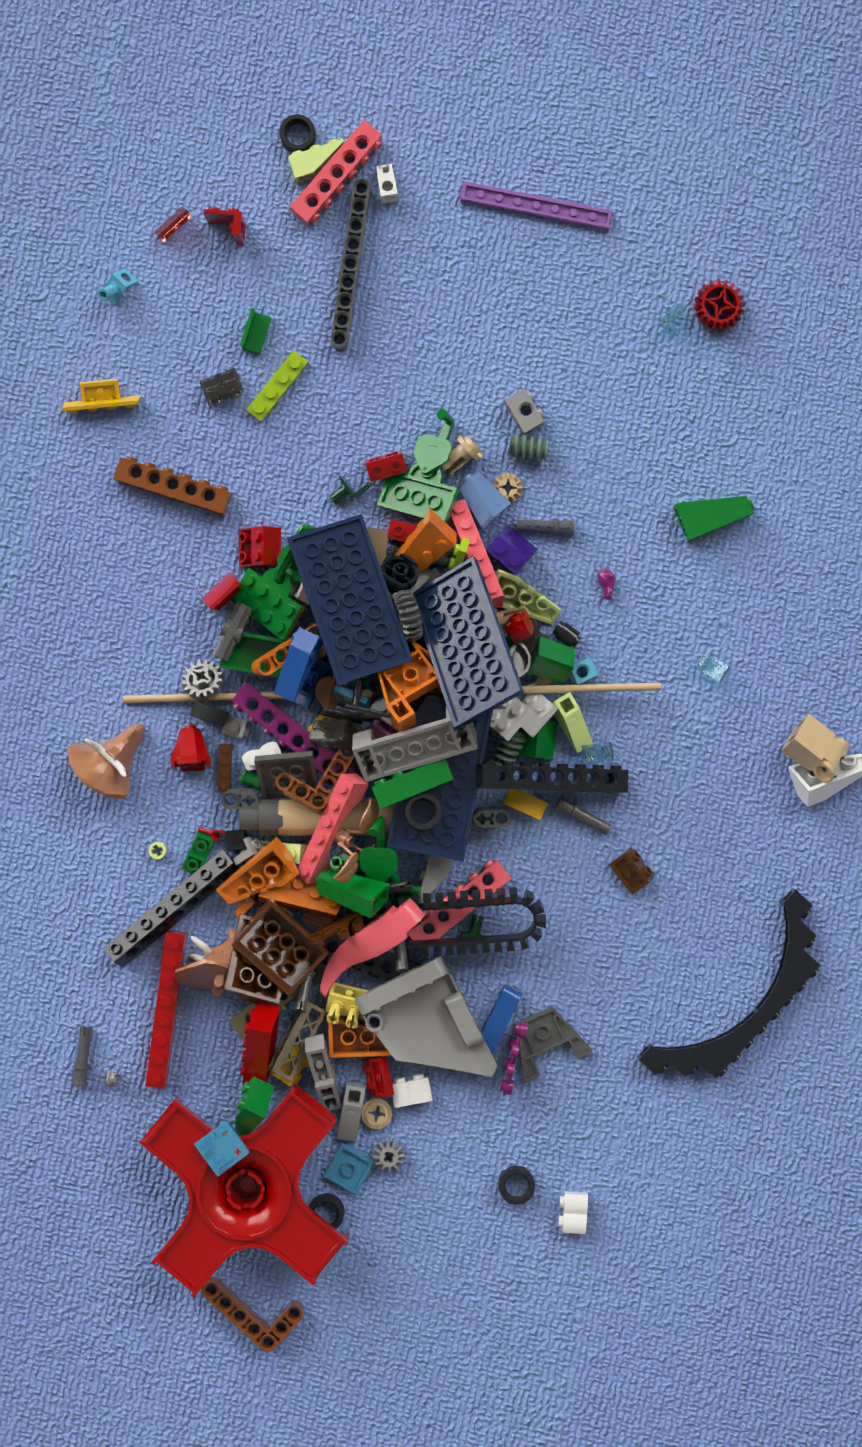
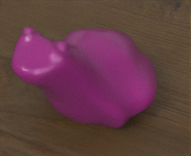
[597,568,616,600]

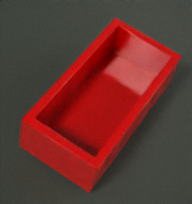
[240,1001,280,1084]

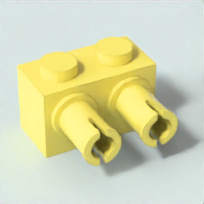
[325,982,369,1029]

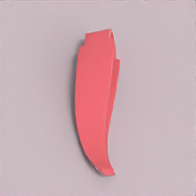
[320,899,426,998]

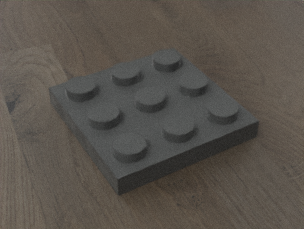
[254,751,320,800]

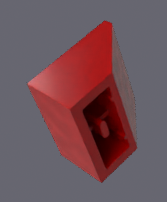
[238,526,281,568]

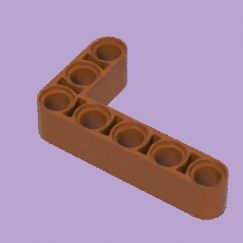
[276,726,365,813]
[202,1277,304,1352]

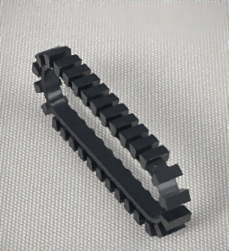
[368,887,546,958]

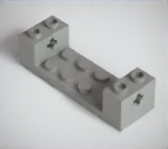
[352,706,478,782]

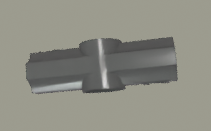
[212,602,253,662]

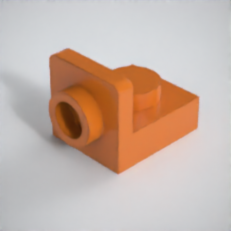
[234,894,258,918]

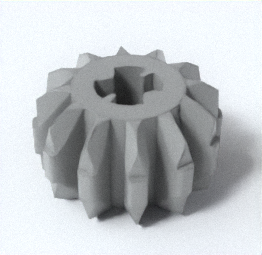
[373,1138,405,1172]

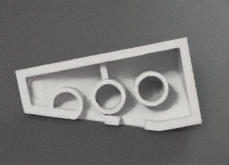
[788,754,862,807]

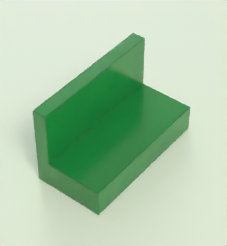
[240,308,272,355]

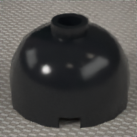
[381,554,420,593]

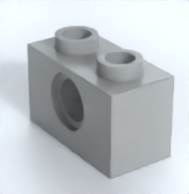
[504,389,545,435]

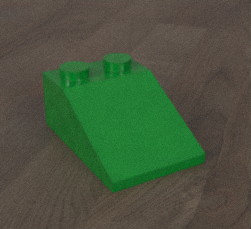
[235,1077,274,1136]

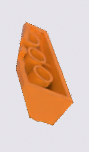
[216,837,299,904]

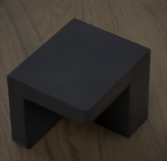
[226,829,247,851]

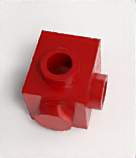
[505,611,534,643]

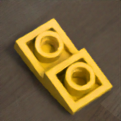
[503,789,548,821]

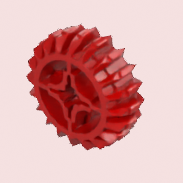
[693,279,746,332]

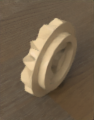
[493,473,523,503]
[361,1098,392,1129]

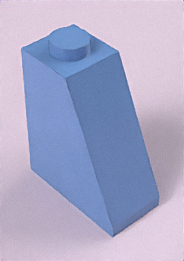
[460,471,511,529]

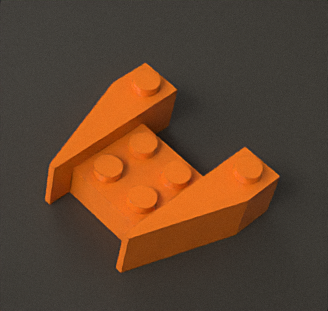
[377,642,443,732]

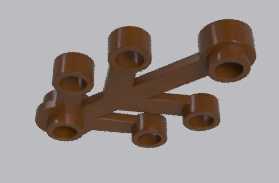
[308,911,368,949]

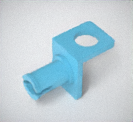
[98,268,138,305]

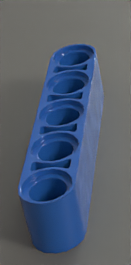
[472,984,522,1077]

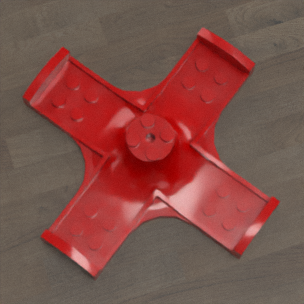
[139,1084,349,1298]

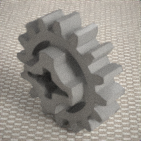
[181,659,224,701]

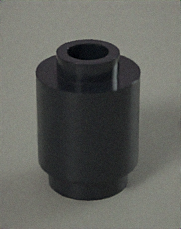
[552,621,581,647]

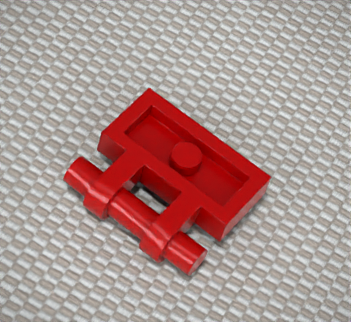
[362,1057,394,1097]

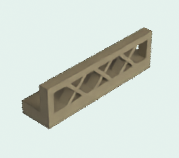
[268,1001,326,1081]

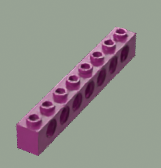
[231,682,365,785]

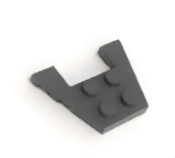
[517,1006,593,1083]

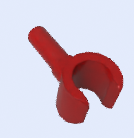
[198,827,226,841]

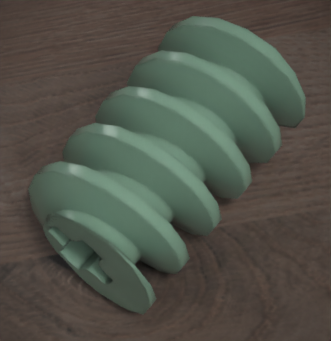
[507,433,549,463]
[492,729,528,765]

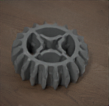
[391,589,423,642]

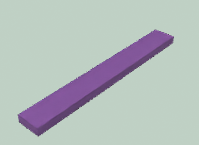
[460,181,613,231]

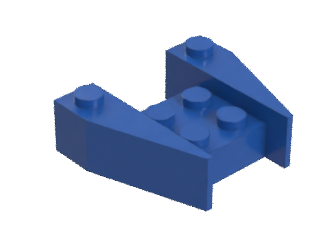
[274,627,332,709]

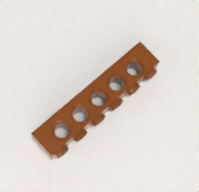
[113,456,232,516]

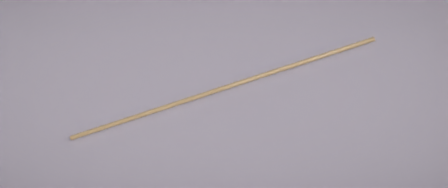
[123,683,661,703]

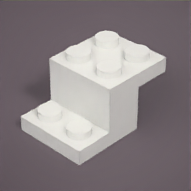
[490,693,558,741]

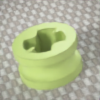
[148,842,167,859]

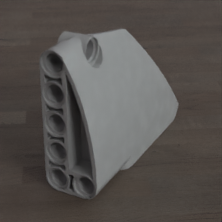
[354,956,498,1077]

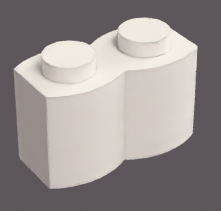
[241,742,283,770]
[392,1073,433,1108]
[558,1191,588,1234]

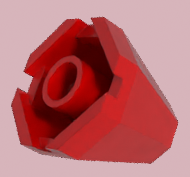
[171,725,211,772]

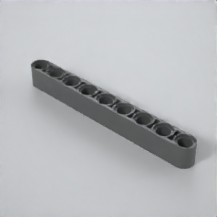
[331,179,371,351]

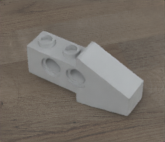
[304,1034,342,1111]

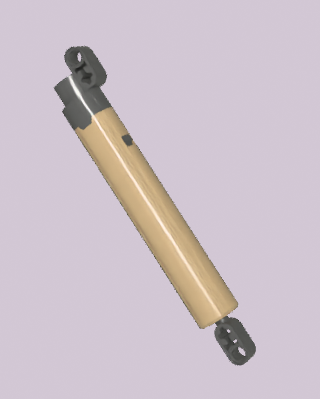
[221,788,510,836]

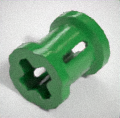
[239,769,260,790]

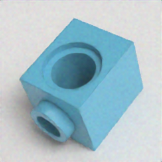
[568,658,599,685]

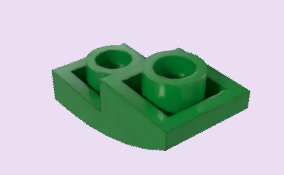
[181,831,215,874]

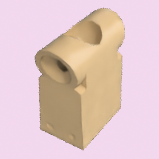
[781,714,850,783]

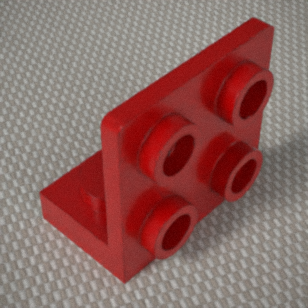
[203,207,246,245]

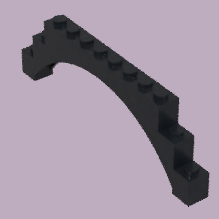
[637,888,821,1078]

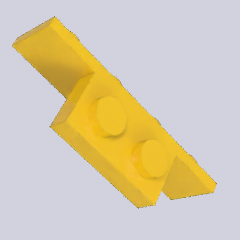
[62,378,141,413]

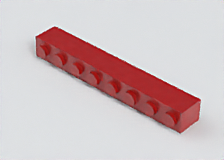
[145,930,188,1089]

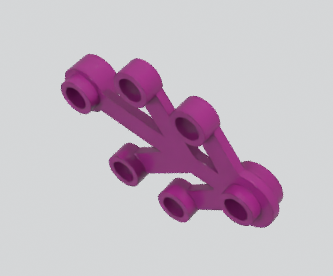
[500,1022,529,1096]

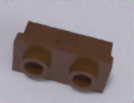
[609,847,654,894]

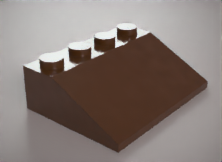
[231,897,329,996]
[224,914,282,1005]

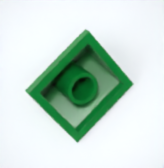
[527,636,575,685]
[517,721,558,760]

